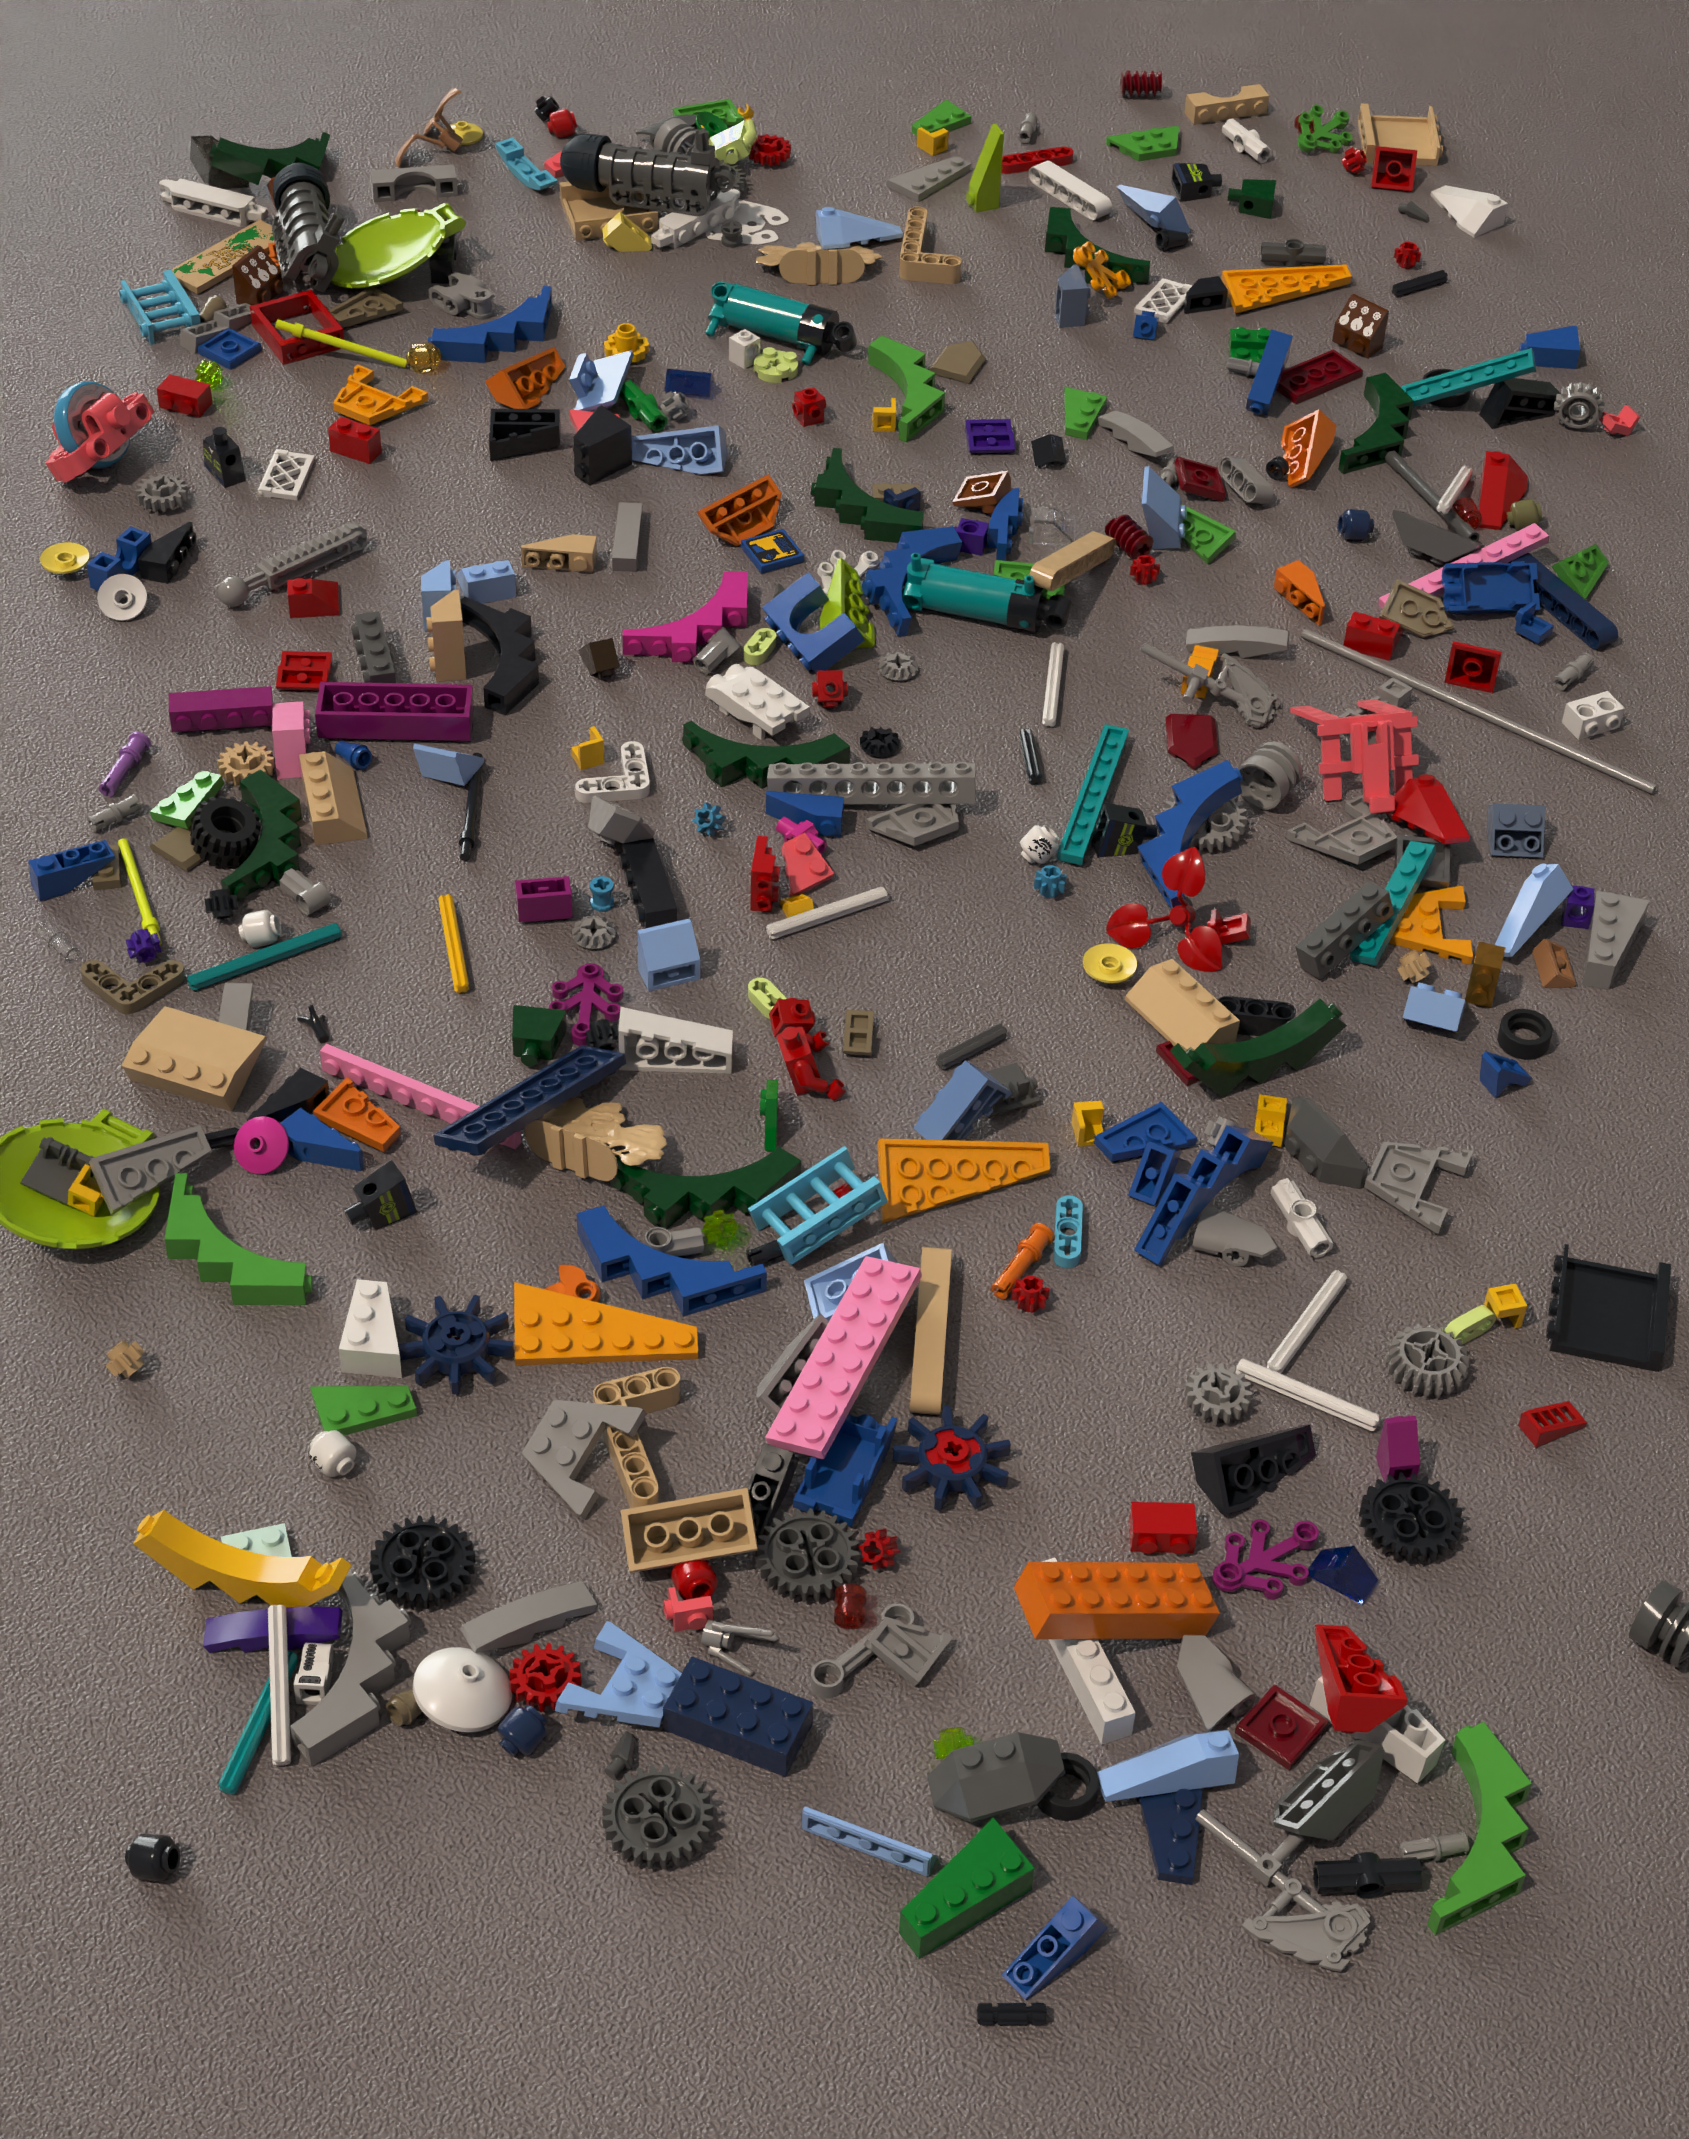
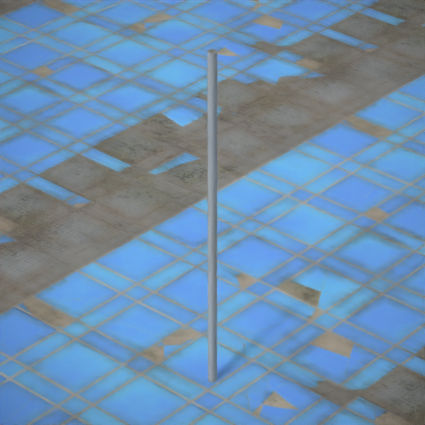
[1301,629,1657,794]

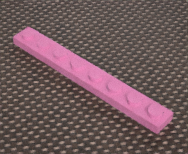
[1379,523,1549,609]
[320,1044,521,1150]

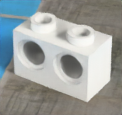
[1562,691,1625,740]

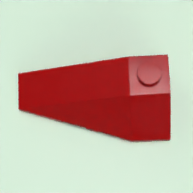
[1477,451,1528,530]
[1315,1624,1408,1734]

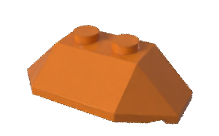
[697,474,782,547]

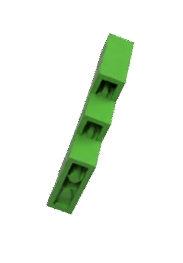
[868,335,945,442]
[165,1173,313,1305]
[1427,1722,1532,1936]

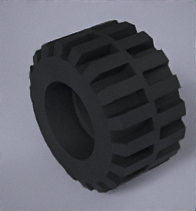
[190,796,261,867]

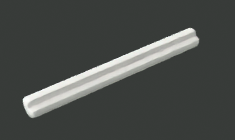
[1436,466,1473,514]
[1042,642,1064,727]
[766,887,888,939]
[1267,1270,1347,1374]
[1236,1358,1380,1432]
[268,1605,291,1766]

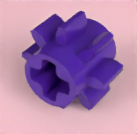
[126,929,162,963]

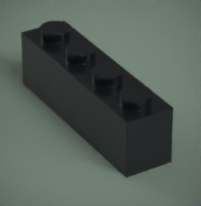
[619,838,677,929]

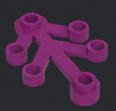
[549,963,623,1046]
[1212,1519,1319,1600]

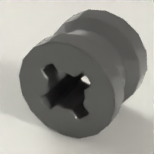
[721,221,743,248]

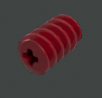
[1120,70,1162,97]
[1105,515,1154,560]

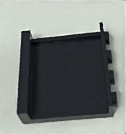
[1546,1244,1671,1372]

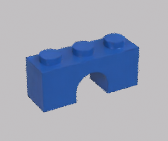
[87,526,152,591]

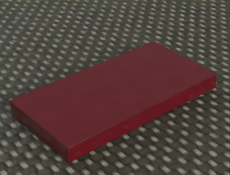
[1277,349,1363,404]

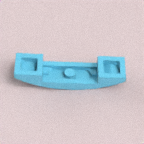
[495,137,558,190]

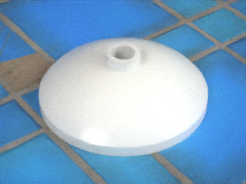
[413,1647,512,1732]

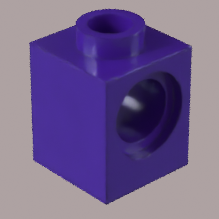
[954,518,989,556]
[1562,885,1594,929]

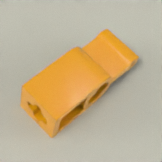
[1181,645,1219,699]

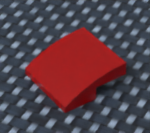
[276,651,333,691]

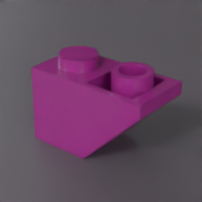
[1376,1416,1420,1482]

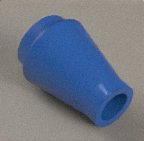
[335,740,372,769]

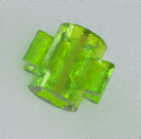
[194,359,224,389]
[702,1210,740,1247]
[933,1727,974,1760]

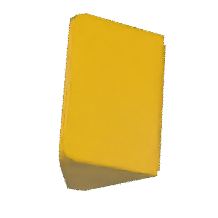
[779,894,814,918]

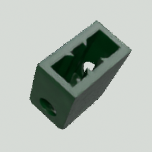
[1227,179,1276,219]
[512,1005,567,1067]

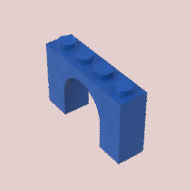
[762,572,865,674]

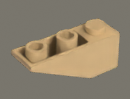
[521,534,597,573]

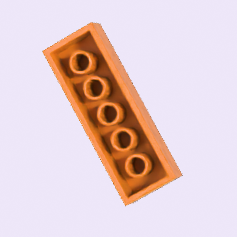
[1013,1562,1220,1639]

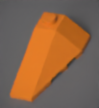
[485,347,566,409]
[1281,409,1337,488]

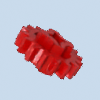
[748,134,791,166]
[509,1643,582,1712]

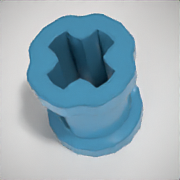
[590,876,614,912]

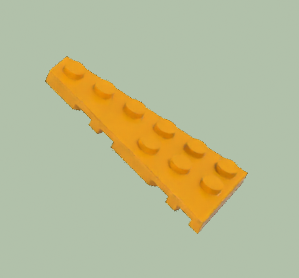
[1221,264,1352,313]
[877,1138,1050,1224]
[514,1282,698,1366]

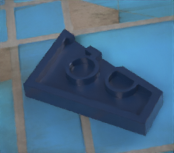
[1138,1789,1202,1885]

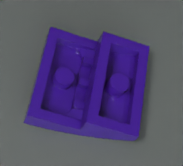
[965,419,1015,453]

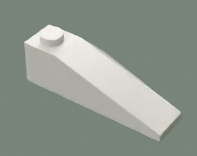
[1430,185,1508,238]

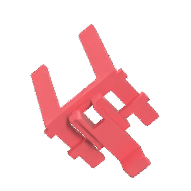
[1290,699,1419,814]

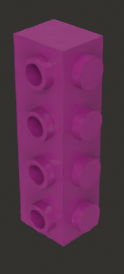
[169,686,273,732]

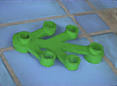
[1297,104,1353,153]

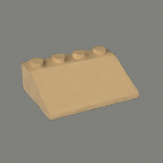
[121,1006,267,1111]

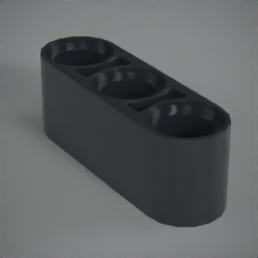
[1218,996,1296,1036]

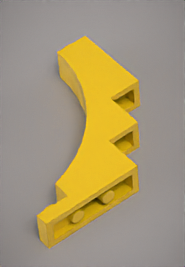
[133,1510,352,1607]

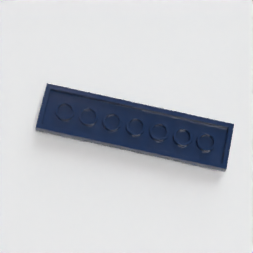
[433,1045,627,1156]

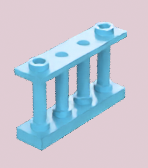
[119,270,201,345]
[748,1146,888,1265]

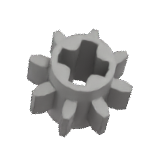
[661,391,689,420]
[1204,1116,1238,1146]

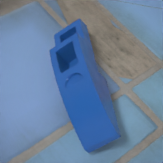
[987,488,1023,561]

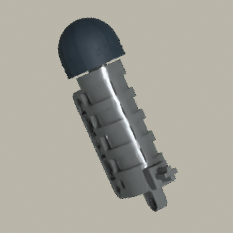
[560,128,735,216]
[272,163,345,293]

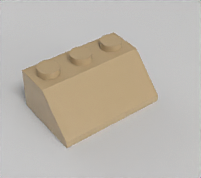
[426,590,466,682]

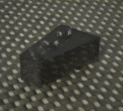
[190,136,249,189]

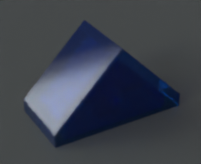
[1308,1546,1378,1605]

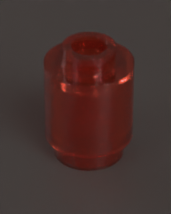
[1452,497,1482,530]

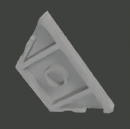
[866,804,959,846]

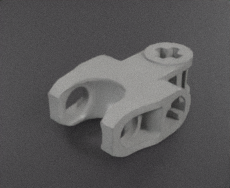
[429,272,493,319]

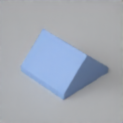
[413,744,485,786]

